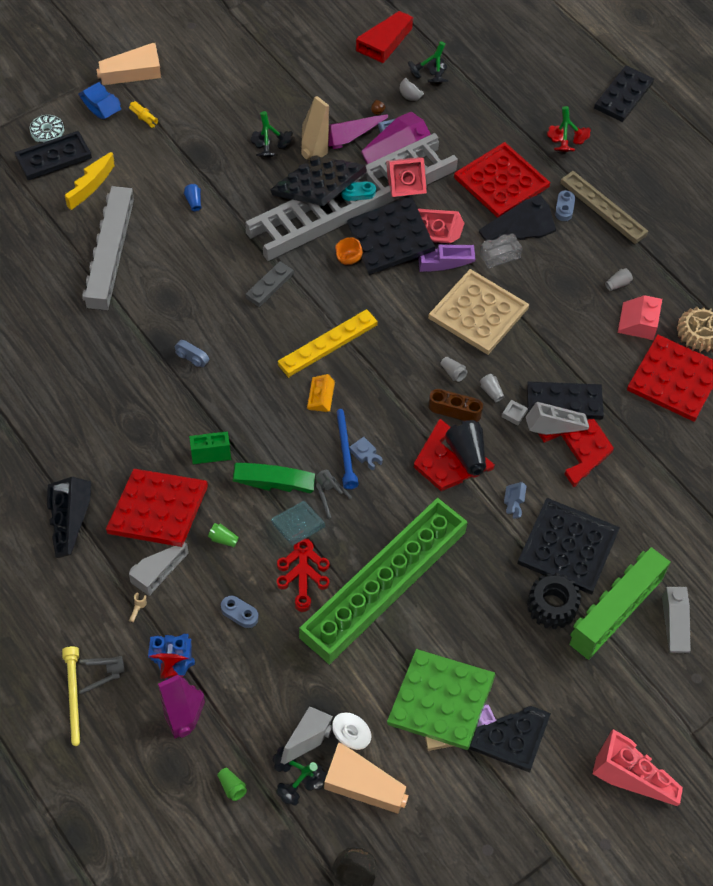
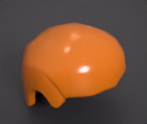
[335,237,363,265]

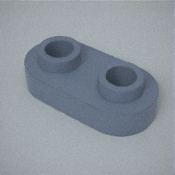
[555,191,575,221]
[175,340,209,367]
[221,596,258,628]

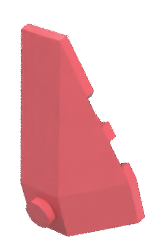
[418,209,464,243]
[592,729,683,806]

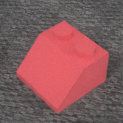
[386,157,427,197]
[618,295,662,340]

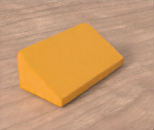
[307,374,335,412]

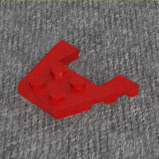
[414,419,495,491]
[538,419,614,487]

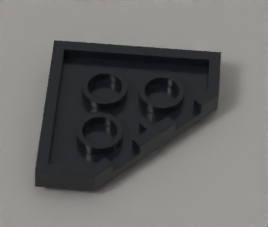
[469,706,551,773]

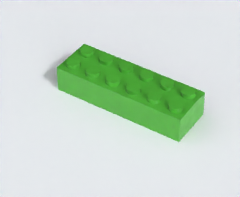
[569,547,671,660]

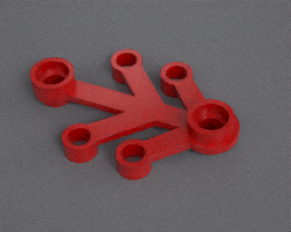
[277,538,329,612]

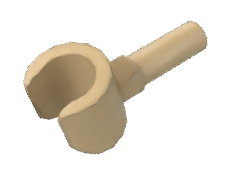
[129,593,147,622]

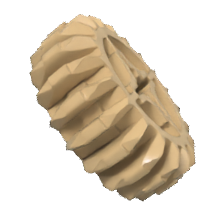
[677,306,713,352]

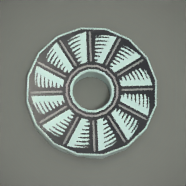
[30,115,65,142]

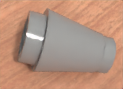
[605,268,633,291]
[441,357,467,382]
[480,374,504,402]

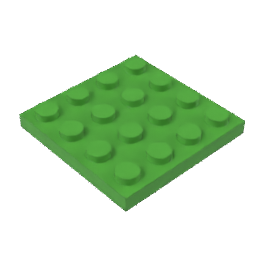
[387,649,495,750]

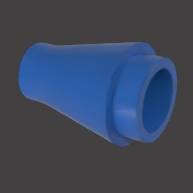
[184,184,202,211]

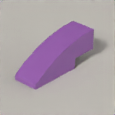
[418,245,475,272]

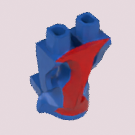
[148,634,195,679]

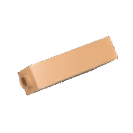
[96,43,161,85]
[324,743,409,814]

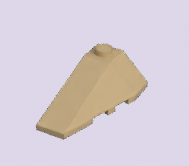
[302,96,329,160]

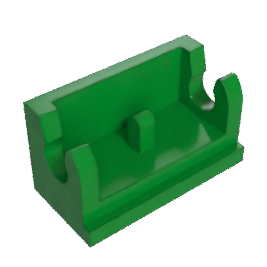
[189,431,231,464]

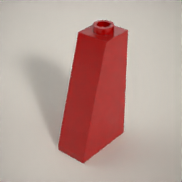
[356,11,413,63]

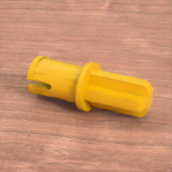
[129,101,158,128]

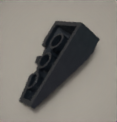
[479,194,556,244]
[47,477,91,558]

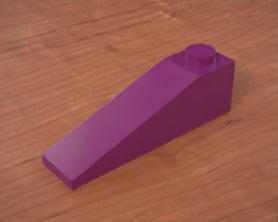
[361,112,431,164]
[328,114,388,149]
[158,675,205,738]

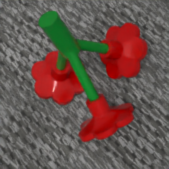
[547,106,591,152]

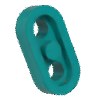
[341,182,376,201]

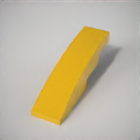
[65,152,115,210]

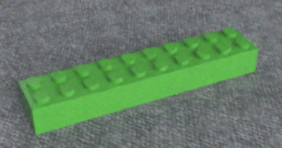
[299,498,467,665]

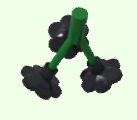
[408,41,448,82]
[250,111,293,157]
[272,746,327,806]

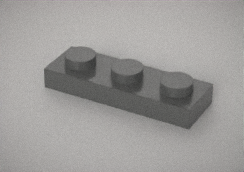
[245,261,294,307]

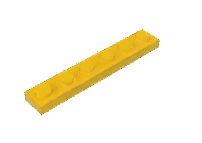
[278,309,378,378]

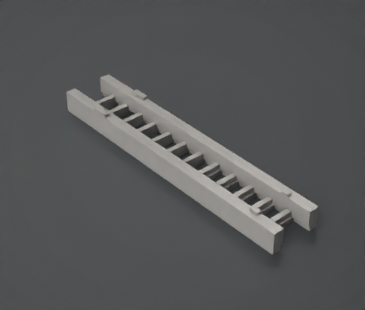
[245,133,458,261]

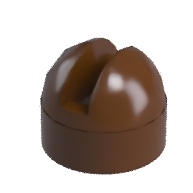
[371,100,386,115]

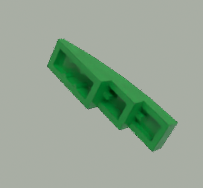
[233,463,315,494]

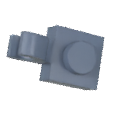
[504,482,526,519]

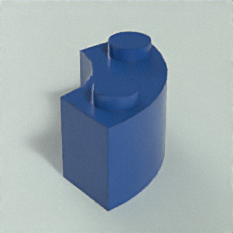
[78,82,121,119]

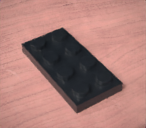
[594,65,654,122]
[14,130,92,180]
[527,381,604,420]

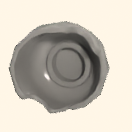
[400,78,424,101]

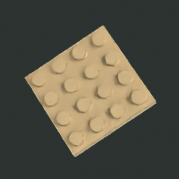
[428,269,529,355]

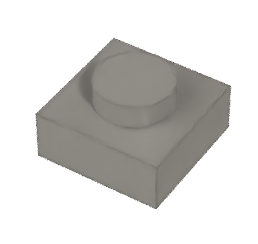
[502,400,528,425]

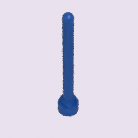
[337,409,359,489]

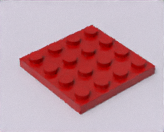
[454,142,551,218]
[627,335,713,422]
[106,469,208,547]

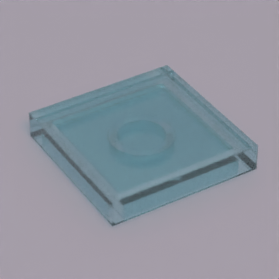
[271,501,325,546]

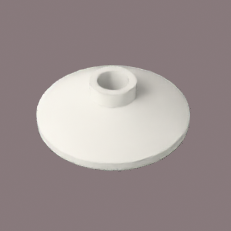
[332,713,371,750]

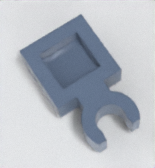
[349,437,383,470]

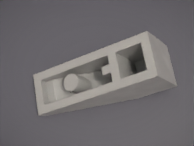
[526,402,589,435]
[129,542,188,596]
[662,587,691,653]
[281,706,333,764]

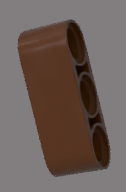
[428,389,483,422]

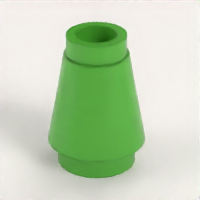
[208,523,239,548]
[217,768,247,801]

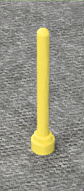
[62,647,80,746]

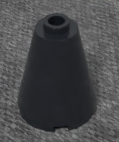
[445,420,486,476]

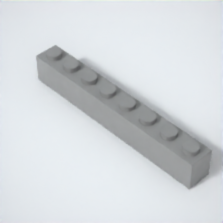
[83,186,134,310]

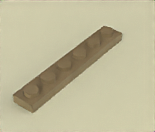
[560,171,648,244]

